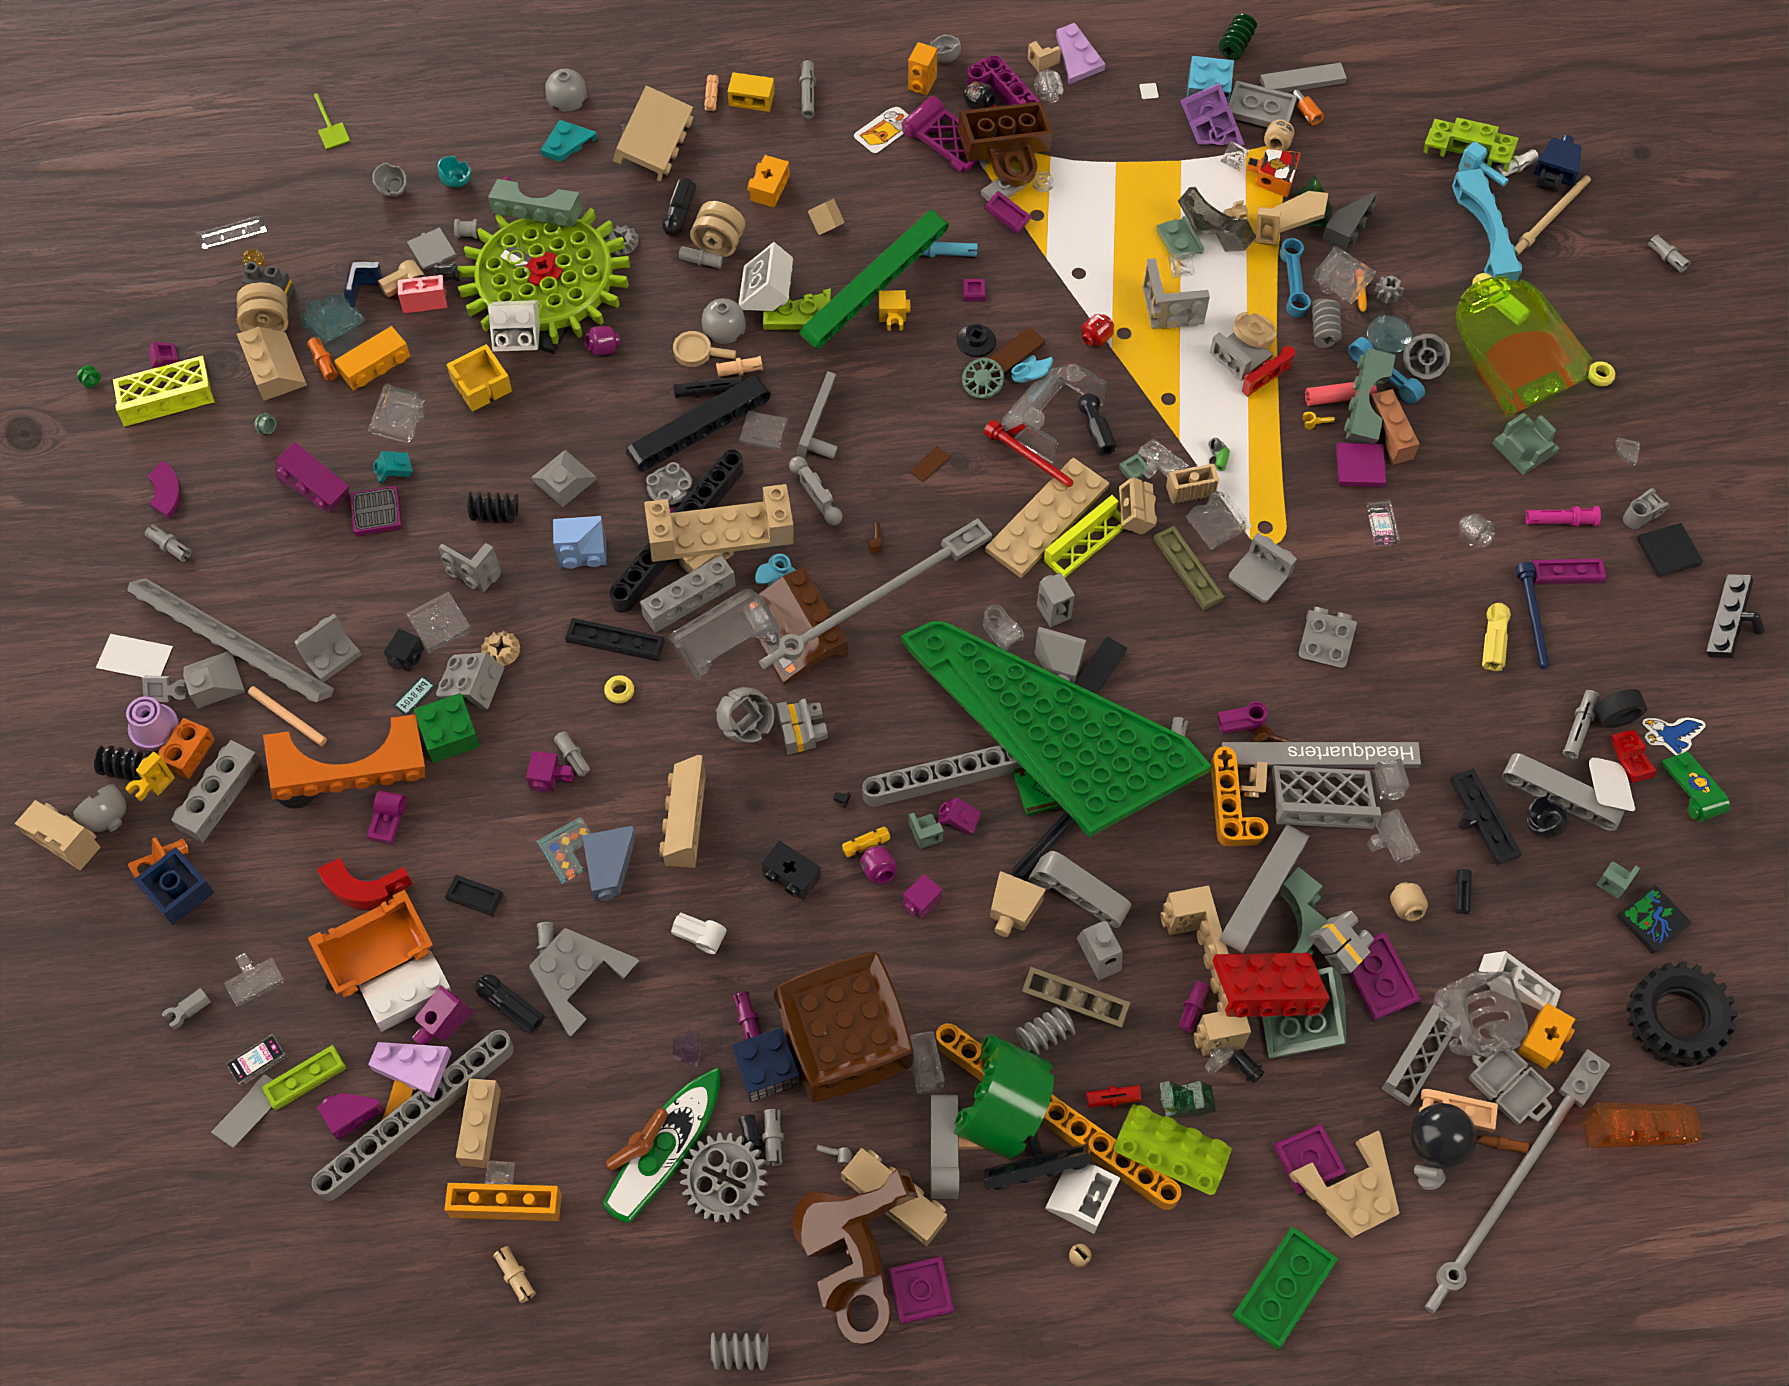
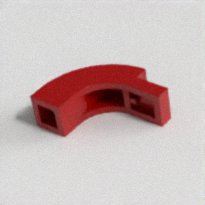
[317,858,413,911]

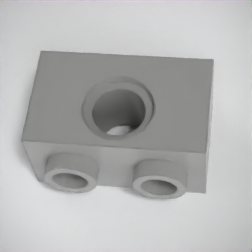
[1037,573,1075,627]

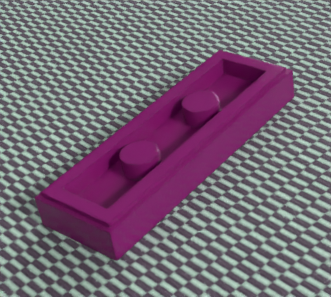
[1532,559,1607,584]

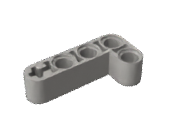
[1028,851,1132,928]
[931,1095,959,1199]

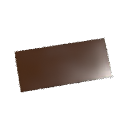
[909,446,950,482]

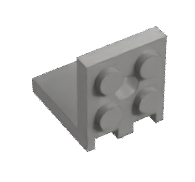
[1142,258,1210,329]

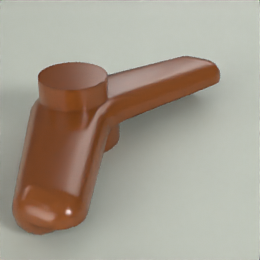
[605,1108,668,1171]

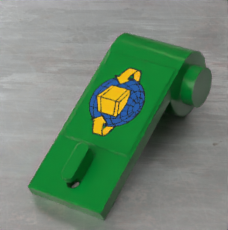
[1661,751,1730,822]

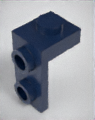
[344,262,383,307]

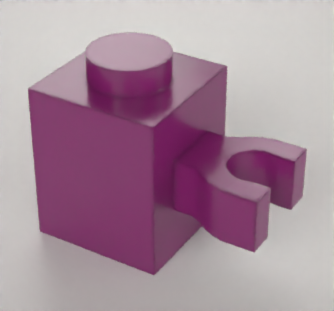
[526,751,574,792]

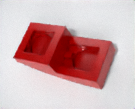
[1611,730,1656,783]

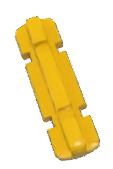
[842,826,890,857]

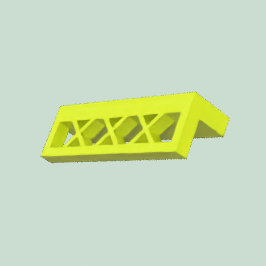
[1044,495,1124,578]

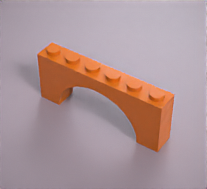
[263,714,425,800]

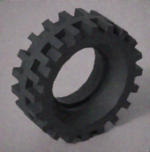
[1626,961,1738,1067]

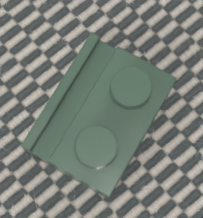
[1156,216,1204,263]

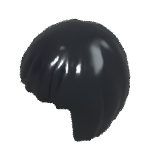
[1526,796,1569,839]

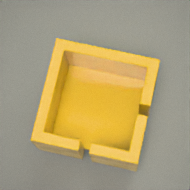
[446,344,512,412]

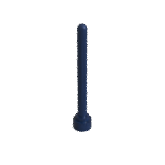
[1515,562,1549,669]

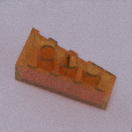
[1582,1102,1702,1149]

